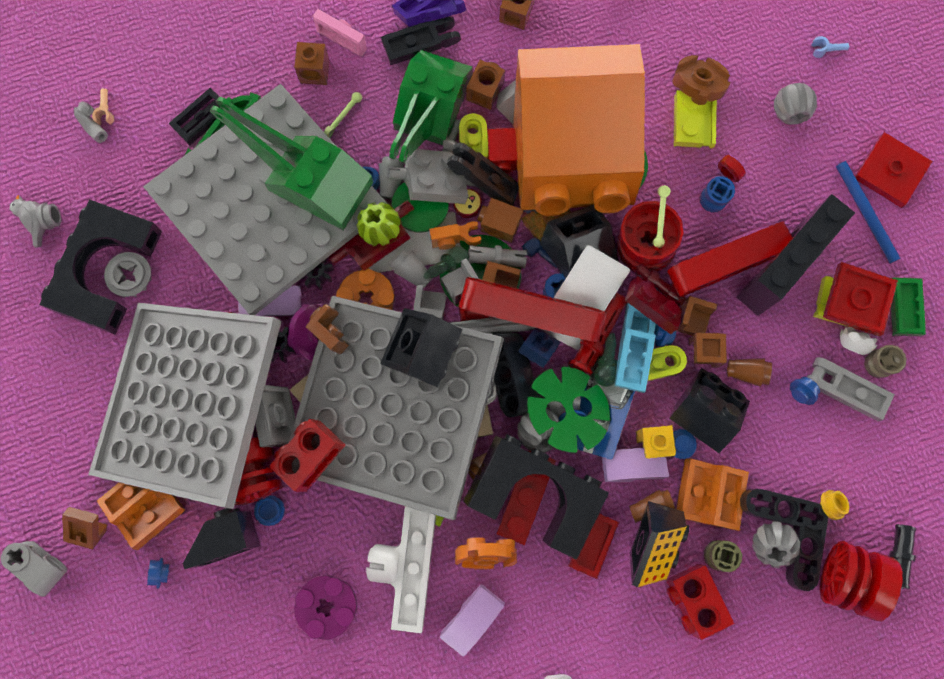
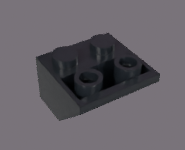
[540,204,619,278]
[669,367,750,453]

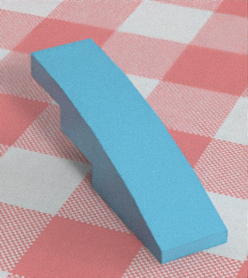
[615,289,658,393]

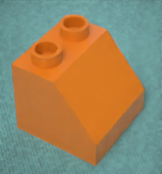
[513,44,645,216]

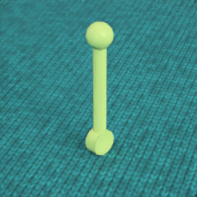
[324,92,362,138]
[653,185,671,248]

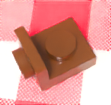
[305,304,349,355]
[62,507,107,550]

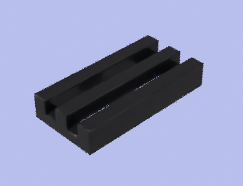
[169,88,222,146]

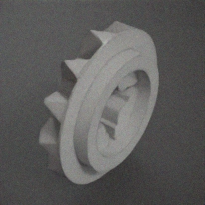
[104,252,152,298]

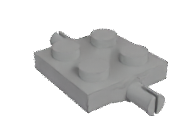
[387,149,475,204]

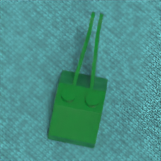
[389,50,473,163]
[210,97,374,231]

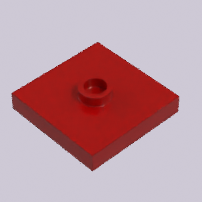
[855,132,933,208]
[823,262,898,336]

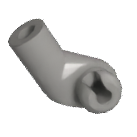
[74,101,108,143]

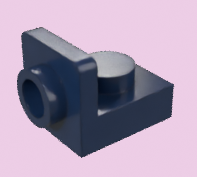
[518,328,561,368]

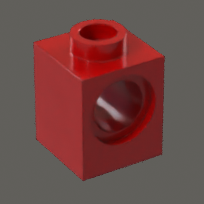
[487,128,518,174]

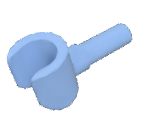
[811,36,849,58]

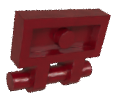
[625,264,686,335]

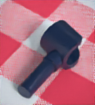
[522,238,557,268]

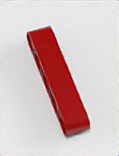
[667,221,793,298]
[459,277,607,342]

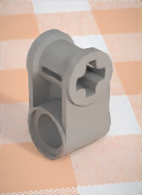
[1,541,68,597]

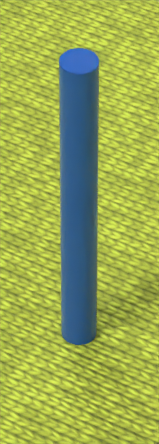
[836,161,901,264]

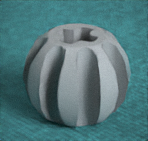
[774,83,817,125]
[517,409,559,453]
[752,521,800,568]

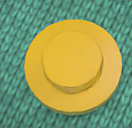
[820,490,850,520]

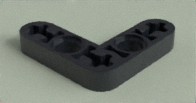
[740,489,828,591]

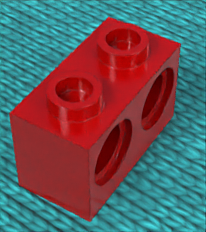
[269,419,346,492]
[666,564,735,640]

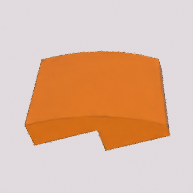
[676,458,749,531]
[97,482,185,551]

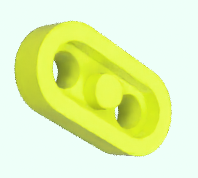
[459,113,488,159]
[648,345,687,381]

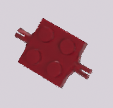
[329,199,414,272]

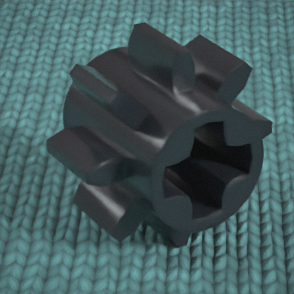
[301,258,334,290]
[271,327,297,363]

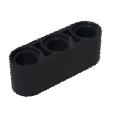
[492,333,539,417]

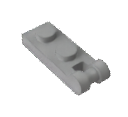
[807,357,895,421]

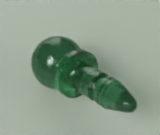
[423,246,469,279]
[594,333,618,387]

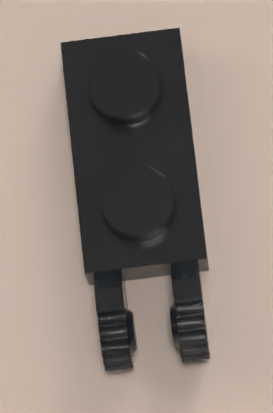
[381,16,461,65]
[447,142,519,206]

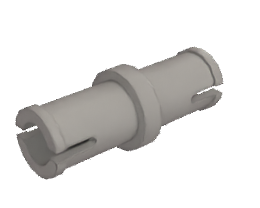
[468,245,527,269]

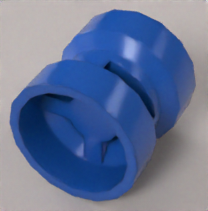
[700,176,735,213]

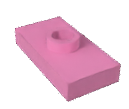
[313,9,367,56]

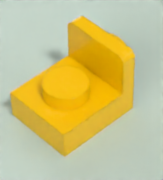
[635,425,676,459]

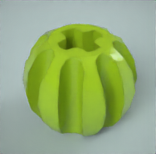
[356,202,401,246]

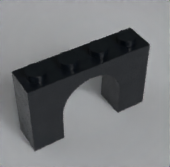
[736,194,855,316]
[39,199,162,335]
[463,434,609,560]

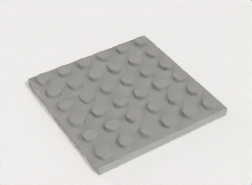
[143,84,388,315]
[289,296,504,520]
[89,303,281,509]

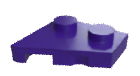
[392,0,466,27]

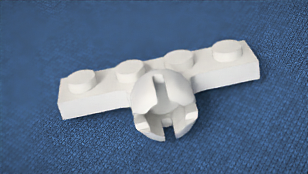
[366,506,436,633]

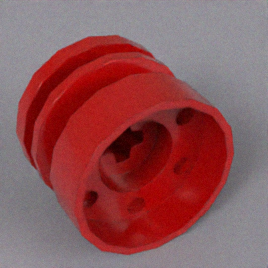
[617,201,684,272]
[235,437,284,506]
[820,541,902,622]

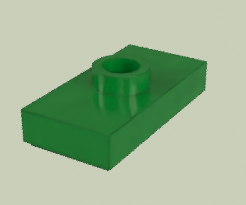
[891,277,926,337]

